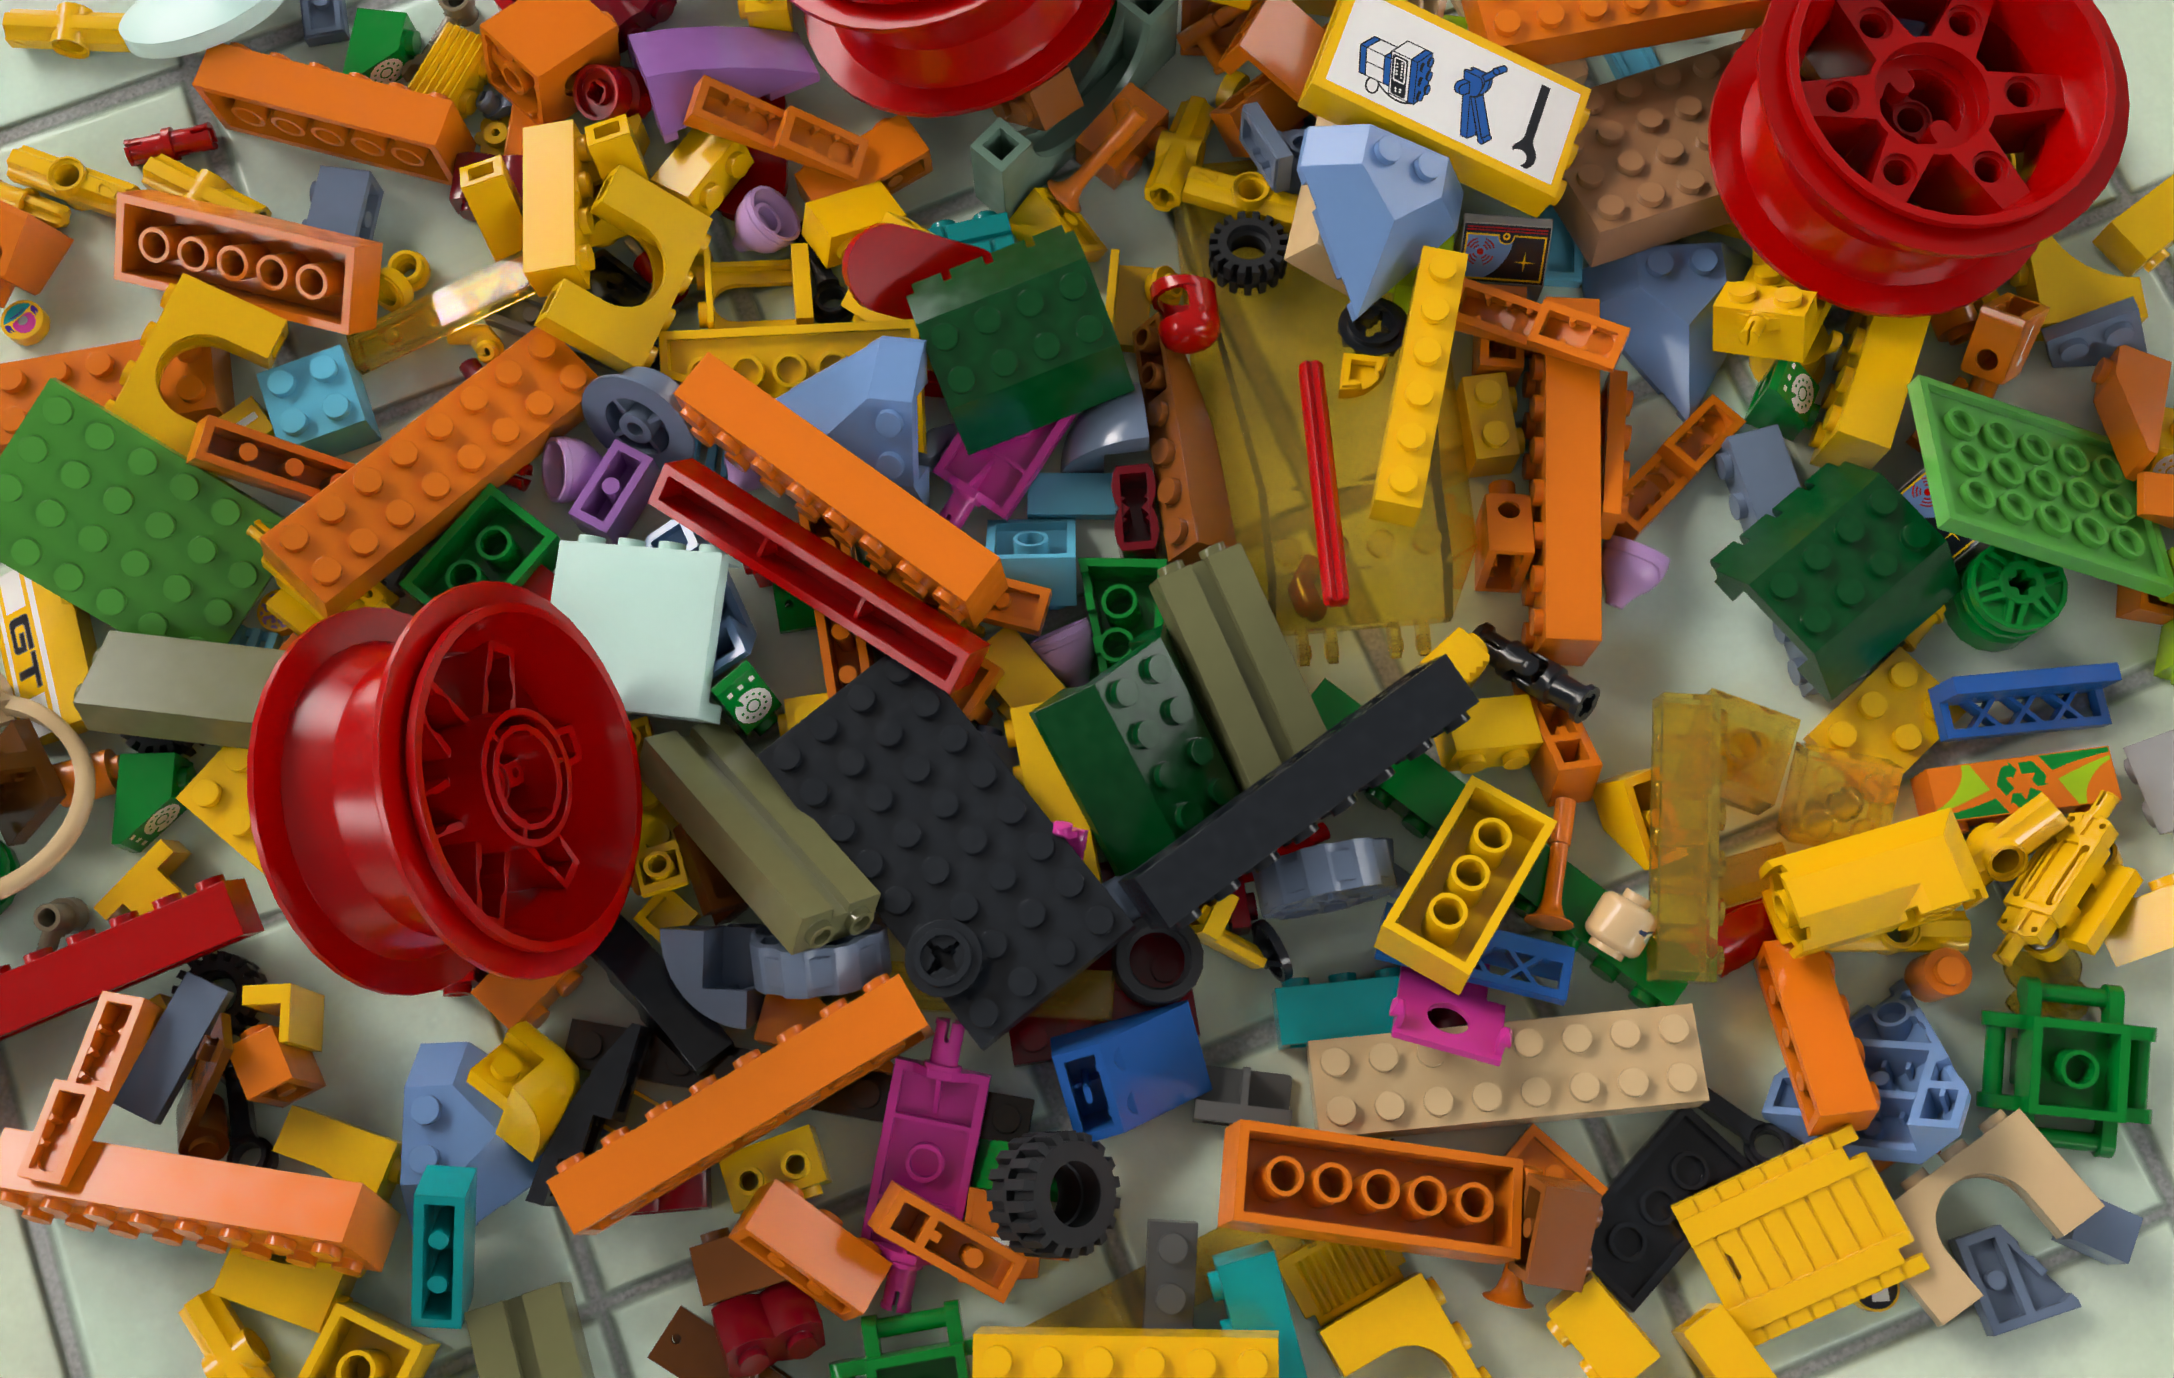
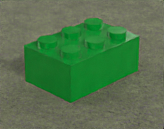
[399,483,561,607]

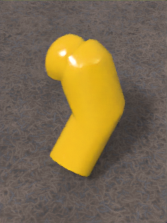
[446,323,505,364]

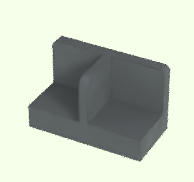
[1192,1065,1292,1126]

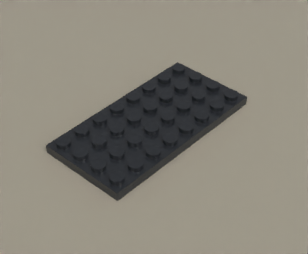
[757,654,1136,1051]

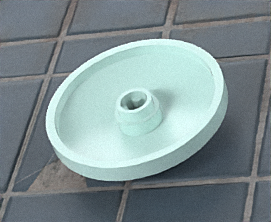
[119,0,284,59]

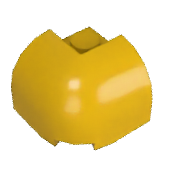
[466,1021,581,1162]

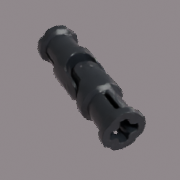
[1472,622,1600,724]

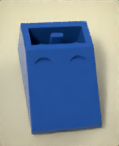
[1050,1000,1213,1141]

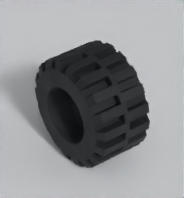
[987,1130,1121,1259]

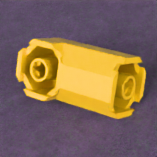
[1759,807,1989,959]

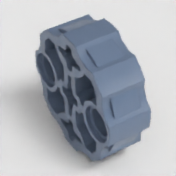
[1252,837,1398,920]
[749,912,892,999]

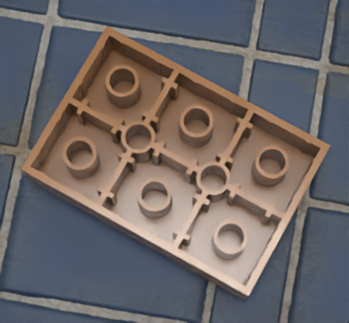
[1553,40,1746,268]

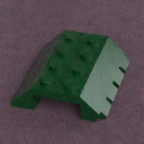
[906,225,1135,456]
[1710,461,1962,703]
[1029,624,1242,876]

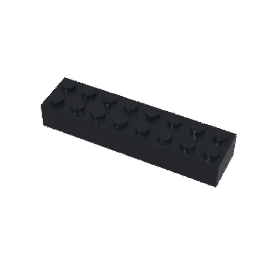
[1118,654,1480,931]

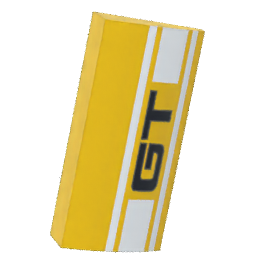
[0,570,97,746]

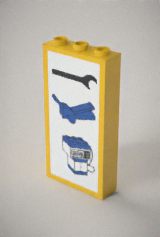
[1297,0,1592,218]

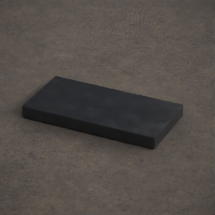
[1591,1108,1755,1313]

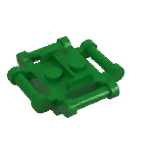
[1975,976,2157,1158]
[828,1299,973,1378]

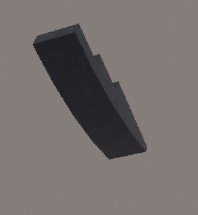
[590,914,735,1076]
[525,1023,654,1207]

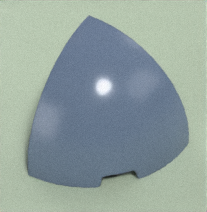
[1060,382,1149,473]
[660,923,766,1030]

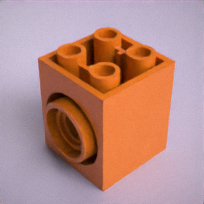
[479,0,621,125]

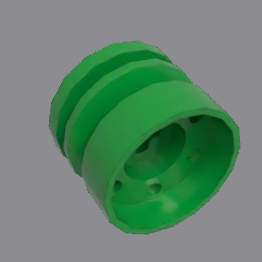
[1944,545,2068,652]

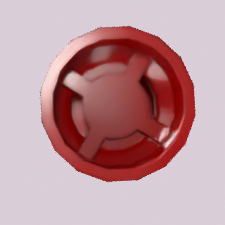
[573,64,652,121]

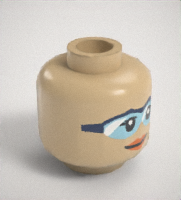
[1585,888,1658,962]

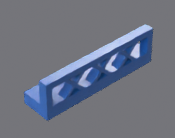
[1928,662,2122,742]
[1374,902,1576,1006]

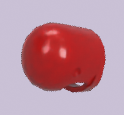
[1150,274,1221,354]

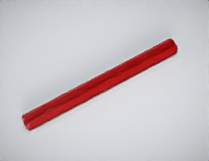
[1298,360,1350,608]

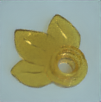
[2002,948,2089,1020]

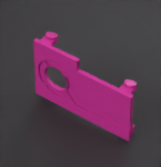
[1389,928,1512,1067]

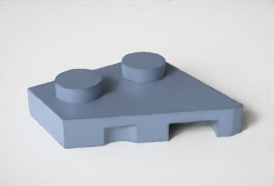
[2041,296,2147,368]
[1948,1225,2082,1336]

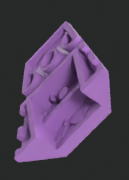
[627,26,820,144]

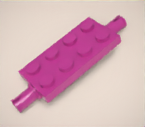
[932,413,1078,529]
[861,1017,992,1313]

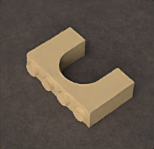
[1894,1108,2105,1327]

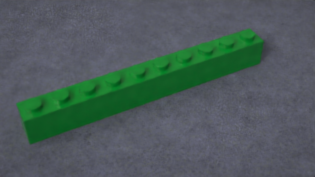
[1311,678,1703,1008]

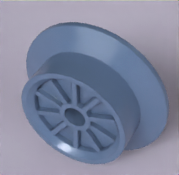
[582,366,695,471]

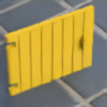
[1671,1124,1930,1347]

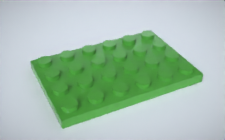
[1907,374,2174,599]
[0,378,286,644]

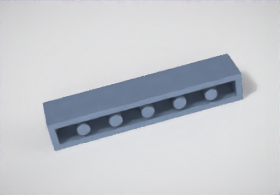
[1714,424,1869,697]

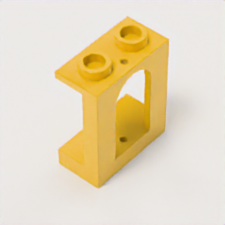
[695,243,814,329]

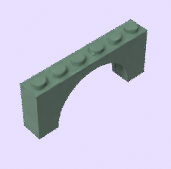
[970,0,1178,219]

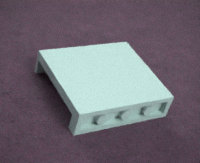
[550,534,743,724]

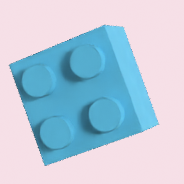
[256,344,382,457]

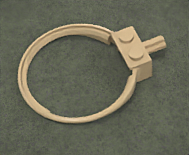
[0,672,96,900]

